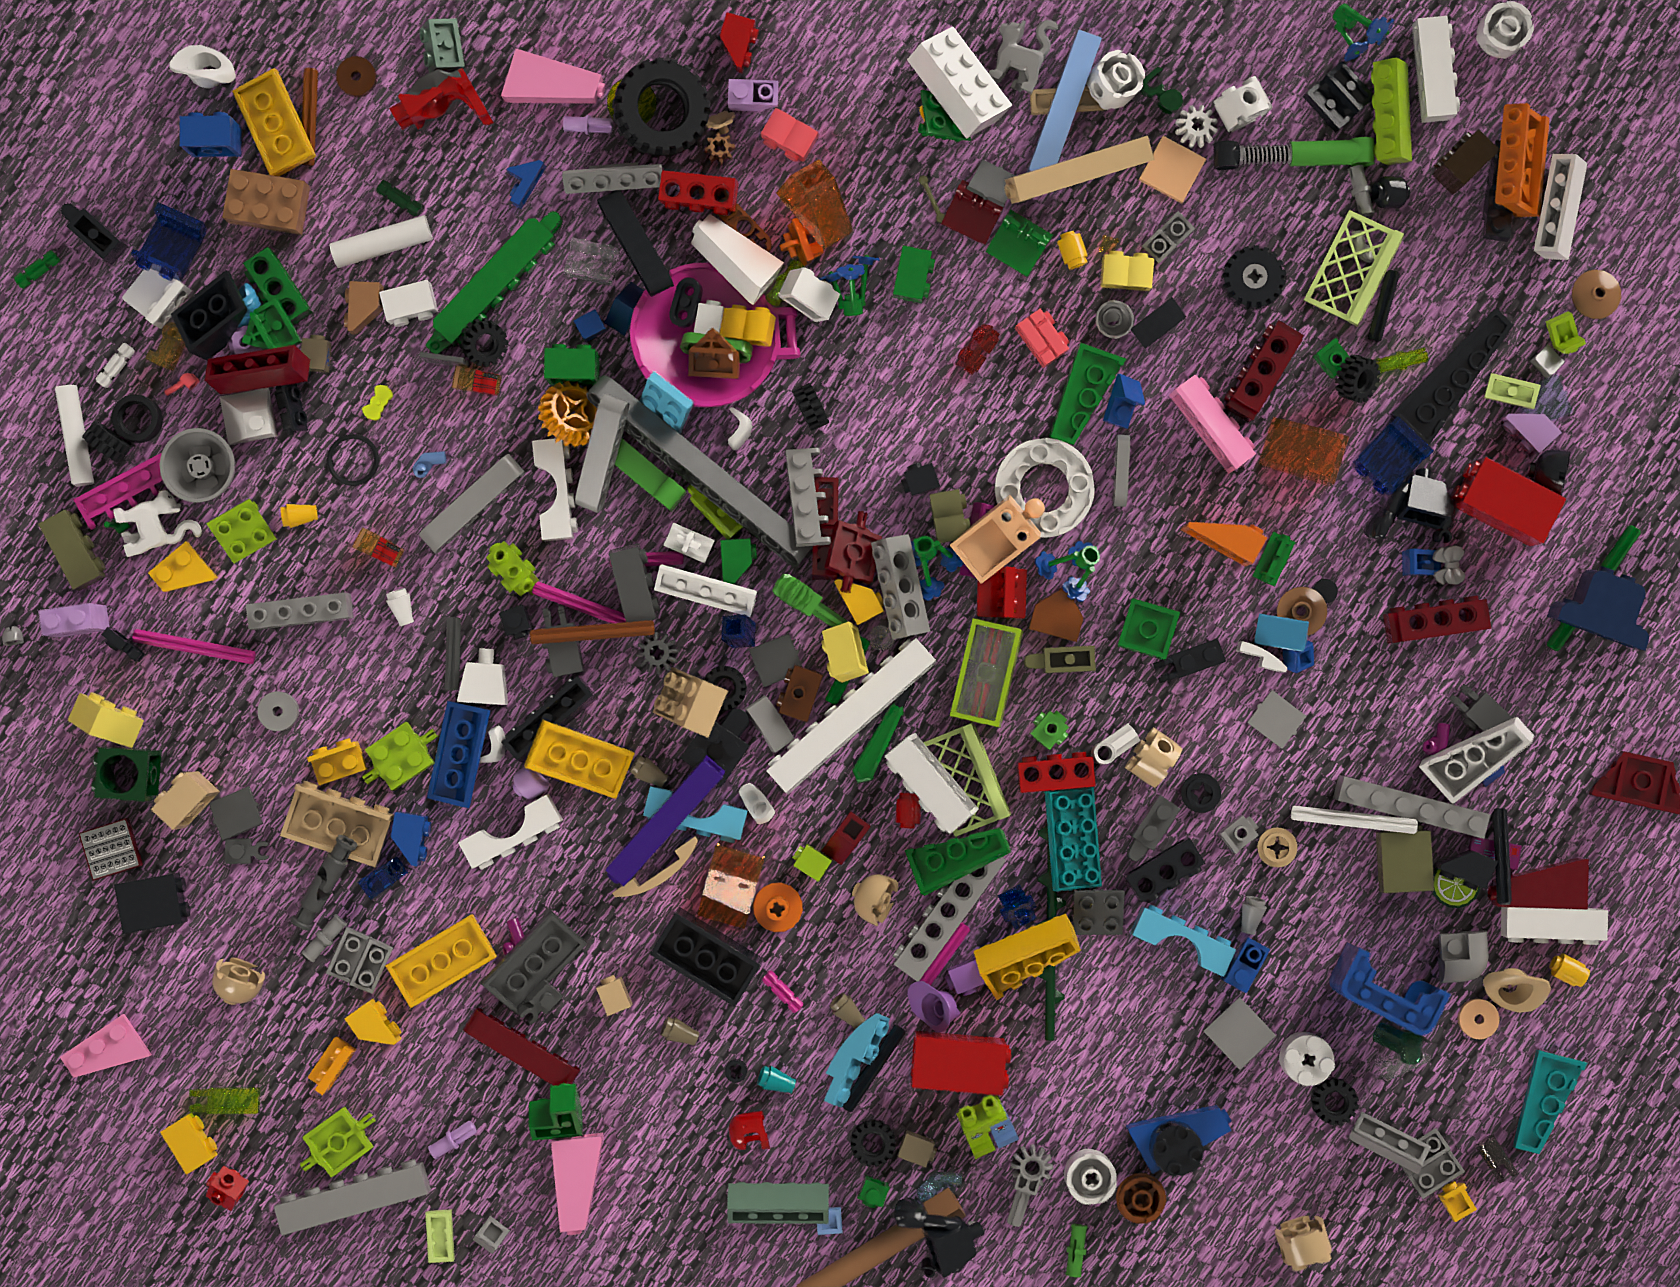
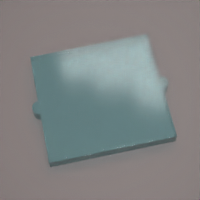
[1522,375,1573,421]

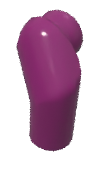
[1422,723,1450,755]
[503,918,525,955]

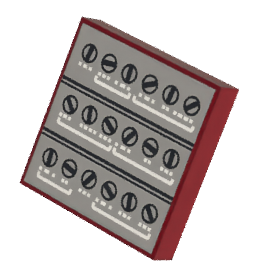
[78,818,143,881]

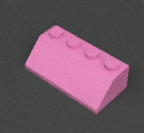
[1169,374,1256,474]

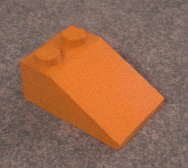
[1180,522,1268,567]

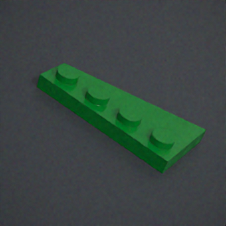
[1048,343,1126,445]
[905,828,1012,896]

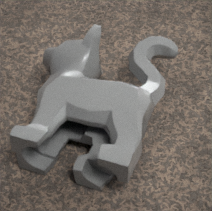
[989,20,1058,95]

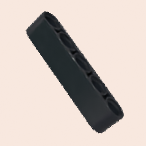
[597,190,674,297]

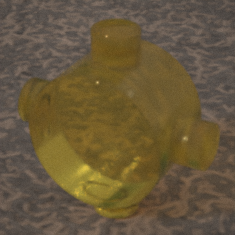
[1098,235,1119,253]

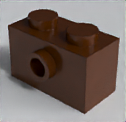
[776,664,823,722]

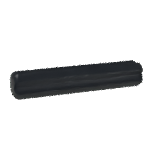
[1368,270,1400,342]

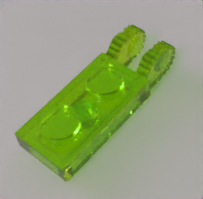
[189,1087,260,1114]

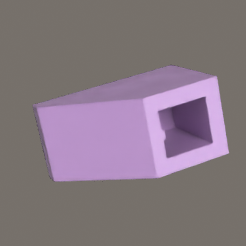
[728,79,779,111]
[1501,414,1562,454]

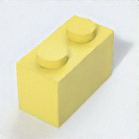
[821,622,869,683]

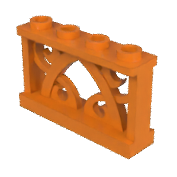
[1495,103,1550,217]

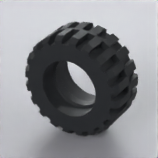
[612,57,710,158]

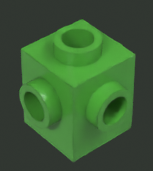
[1029,710,1069,750]

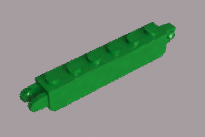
[426,211,563,354]

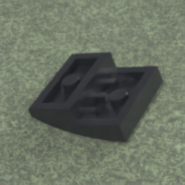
[1303,61,1374,133]

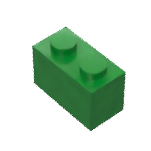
[893,245,935,304]

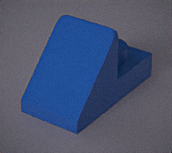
[506,160,546,210]
[1103,374,1145,429]

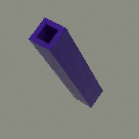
[605,755,725,886]

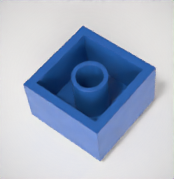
[180,112,242,157]

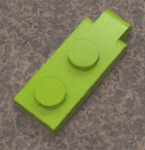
[687,484,743,540]

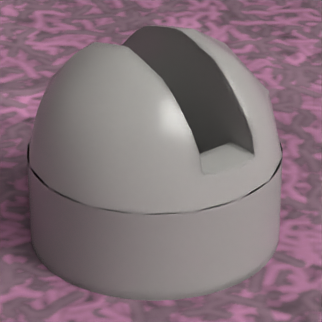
[2,626,24,646]

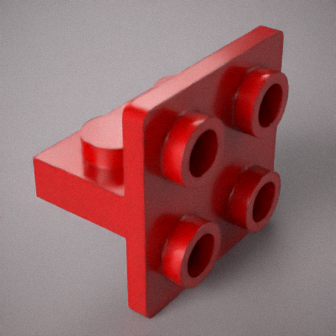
[976,567,1027,619]

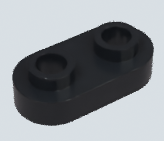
[669,277,703,328]

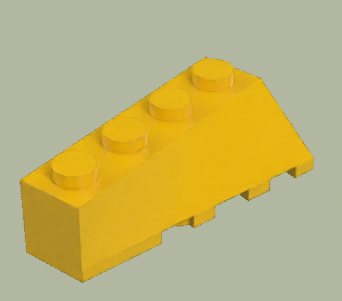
[974,914,1081,1000]

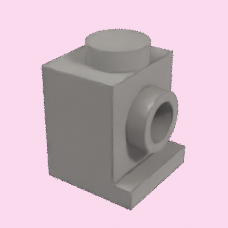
[1217,815,1259,854]

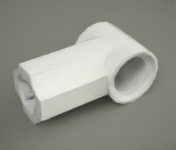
[1091,723,1140,765]

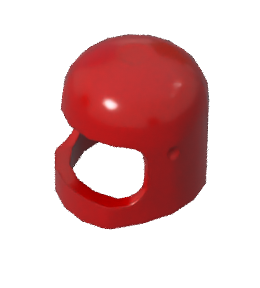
[729,1111,770,1150]

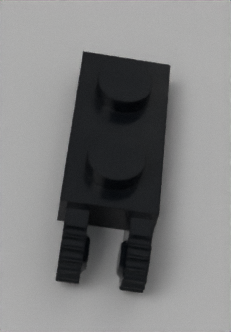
[1153,638,1226,683]

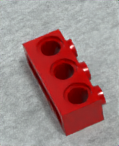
[658,170,739,215]
[1016,752,1096,793]

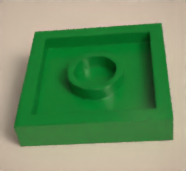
[1118,598,1180,661]

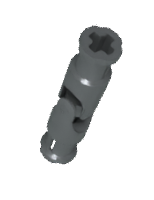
[291,835,358,931]

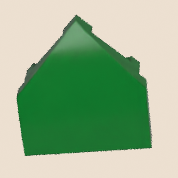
[242,298,302,350]

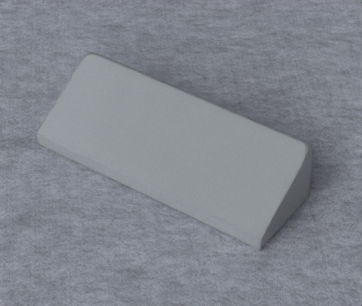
[1349,1111,1431,1174]

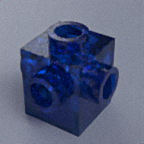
[997,884,1037,930]

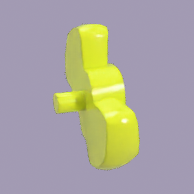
[362,385,393,420]

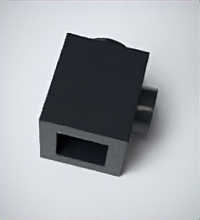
[901,462,940,498]
[499,605,533,640]

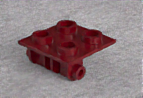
[941,180,1007,245]

